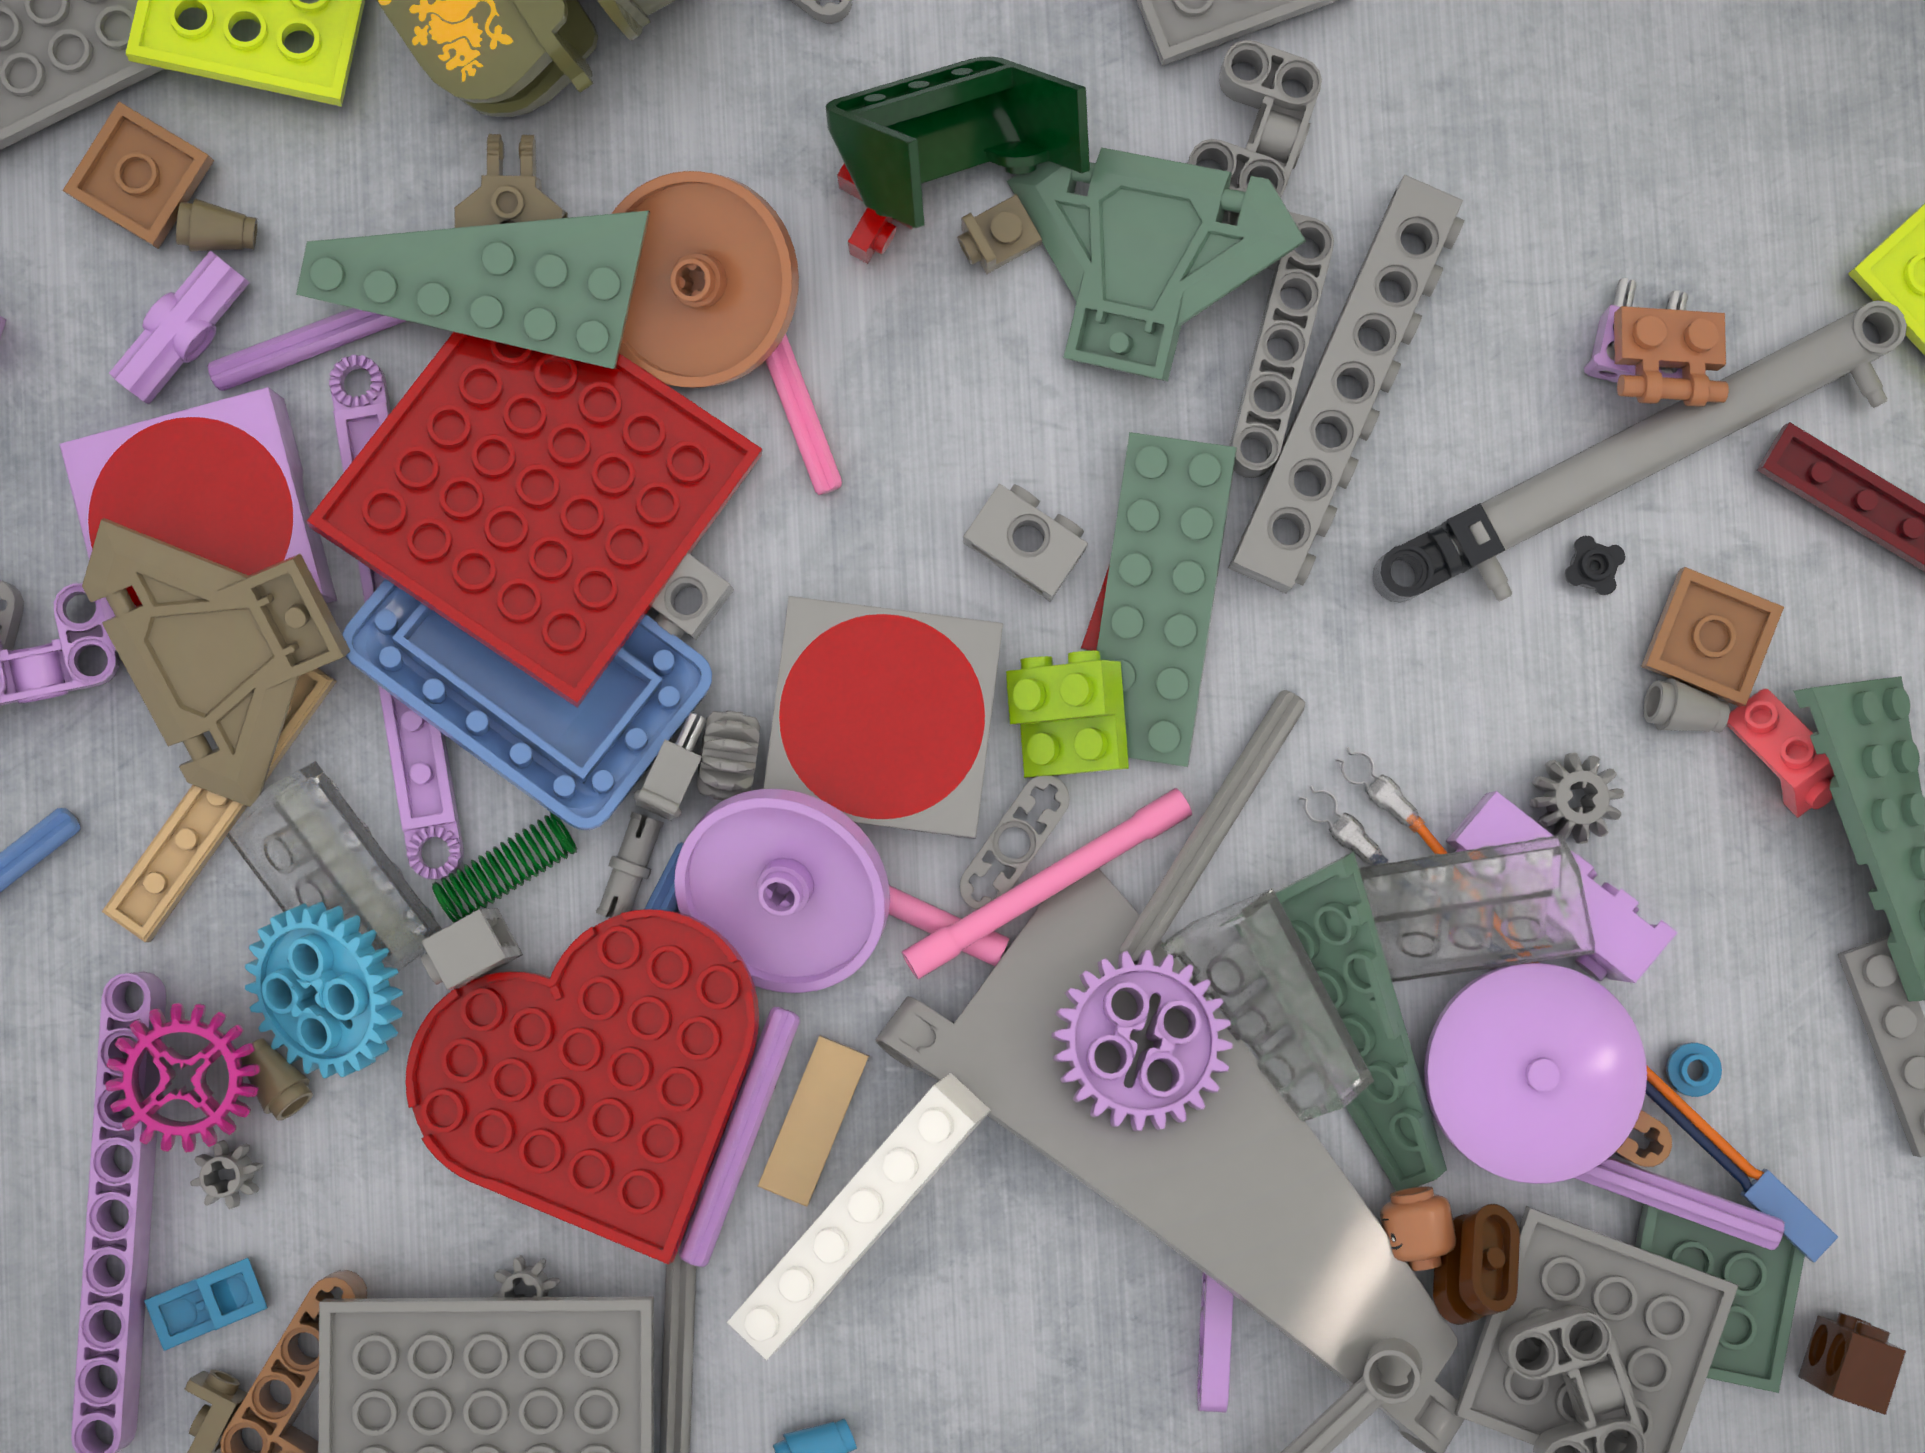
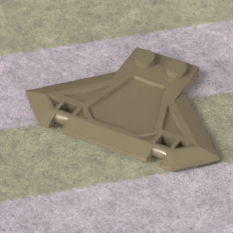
[82,518,350,809]

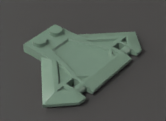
[1007,147,1306,382]

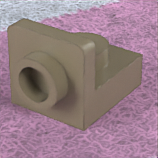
[957,194,1042,274]
[185,1369,247,1453]

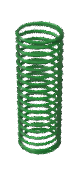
[432,812,577,923]

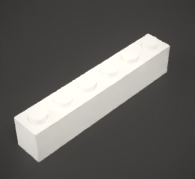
[727,1073,991,1361]

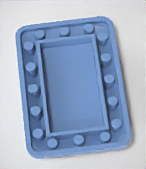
[342,579,712,830]

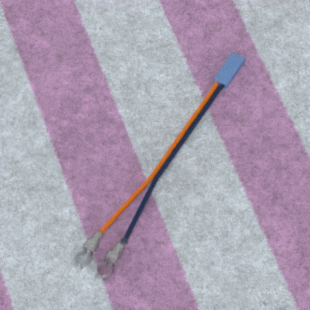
[1299,747,1838,1263]

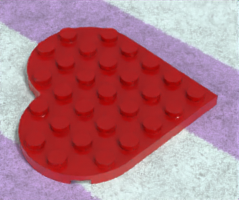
[405,909,759,1265]

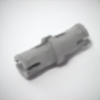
[596,812,664,918]

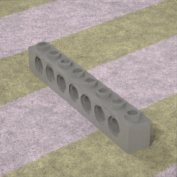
[1228,174,1464,594]

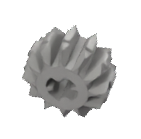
[696,710,760,801]
[1530,753,1624,844]

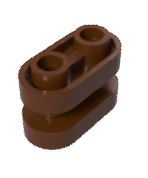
[1433,1204,1520,1325]

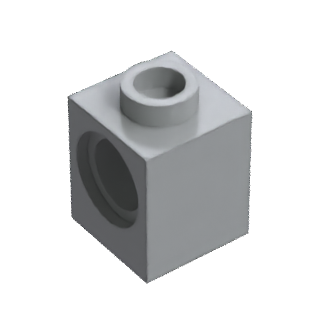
[652,553,734,640]

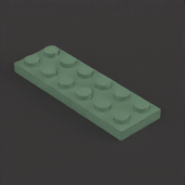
[1097,432,1237,767]

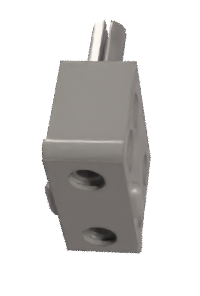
[633,713,706,821]

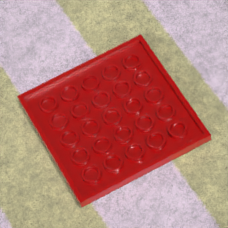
[306,332,763,708]

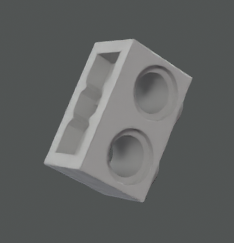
[421,908,523,990]

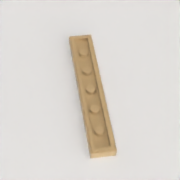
[102,668,337,942]

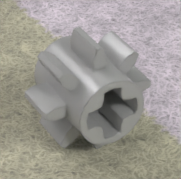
[190,1140,263,1209]
[492,1255,560,1297]

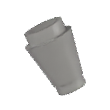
[1643,678,1730,733]

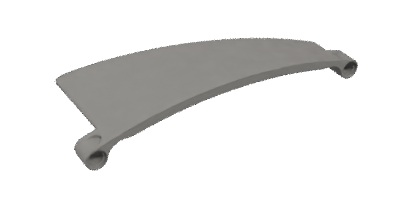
[875,868,1465,1453]

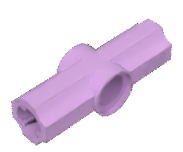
[109,251,250,405]

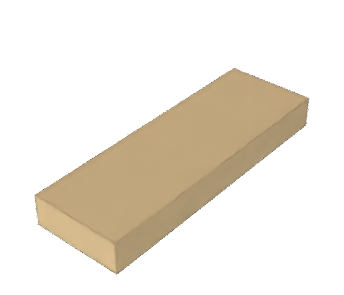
[758,1035,869,1207]

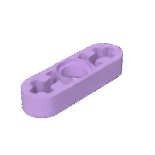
[1197,1271,1233,1413]

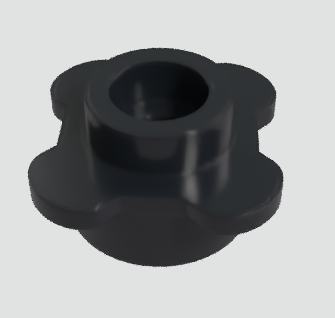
[1565,535,1625,596]

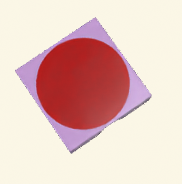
[60,387,337,652]

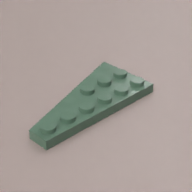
[296,210,650,370]
[1793,676,1925,1002]
[1232,851,1447,1191]

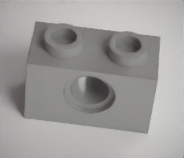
[963,483,1088,602]

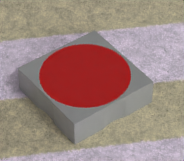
[763,596,1003,839]

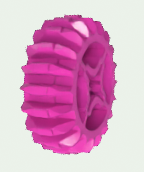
[105,1003,260,1152]

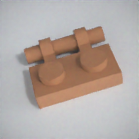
[1614,306,1729,407]

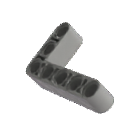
[1222,210,1334,478]

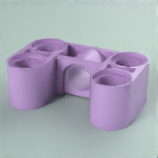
[0,583,119,706]

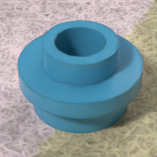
[1666,1042,1722,1097]

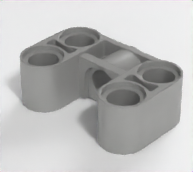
[1187,40,1322,198]
[1499,1305,1647,1453]

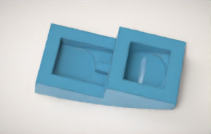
[144,1258,268,1351]

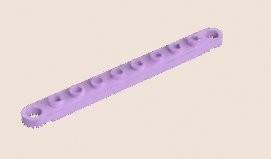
[329,355,464,879]

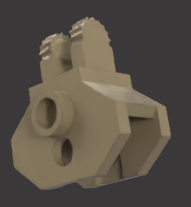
[454,134,568,228]

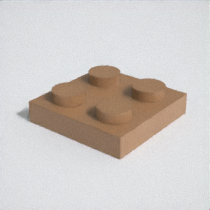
[62,101,214,249]
[1641,567,1784,707]

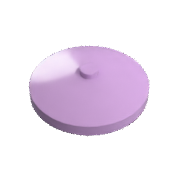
[674,789,890,993]
[1424,963,1647,1184]

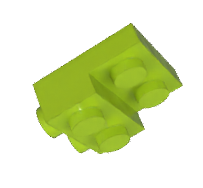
[1006,651,1129,778]

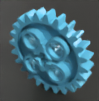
[245,902,403,1078]

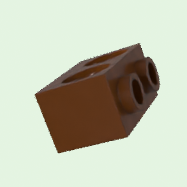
[1798,1312,1906,1415]

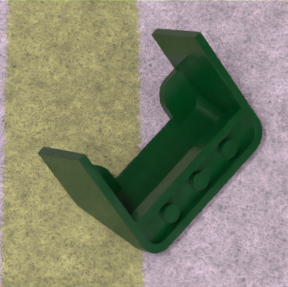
[825,57,1090,228]

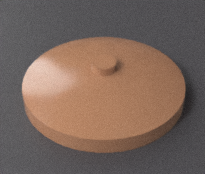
[611,171,799,388]

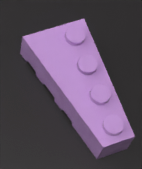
[1446,791,1678,983]

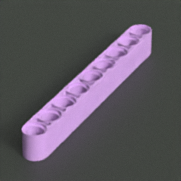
[71,971,166,1453]

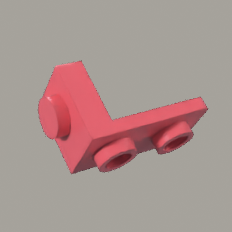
[1727,689,1834,818]

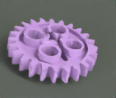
[1051,950,1233,1131]

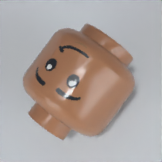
[1380,1186,1457,1271]

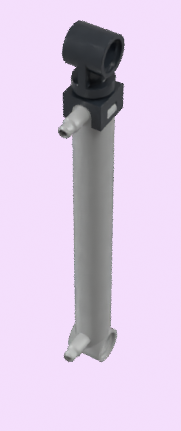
[1372,300,1907,603]

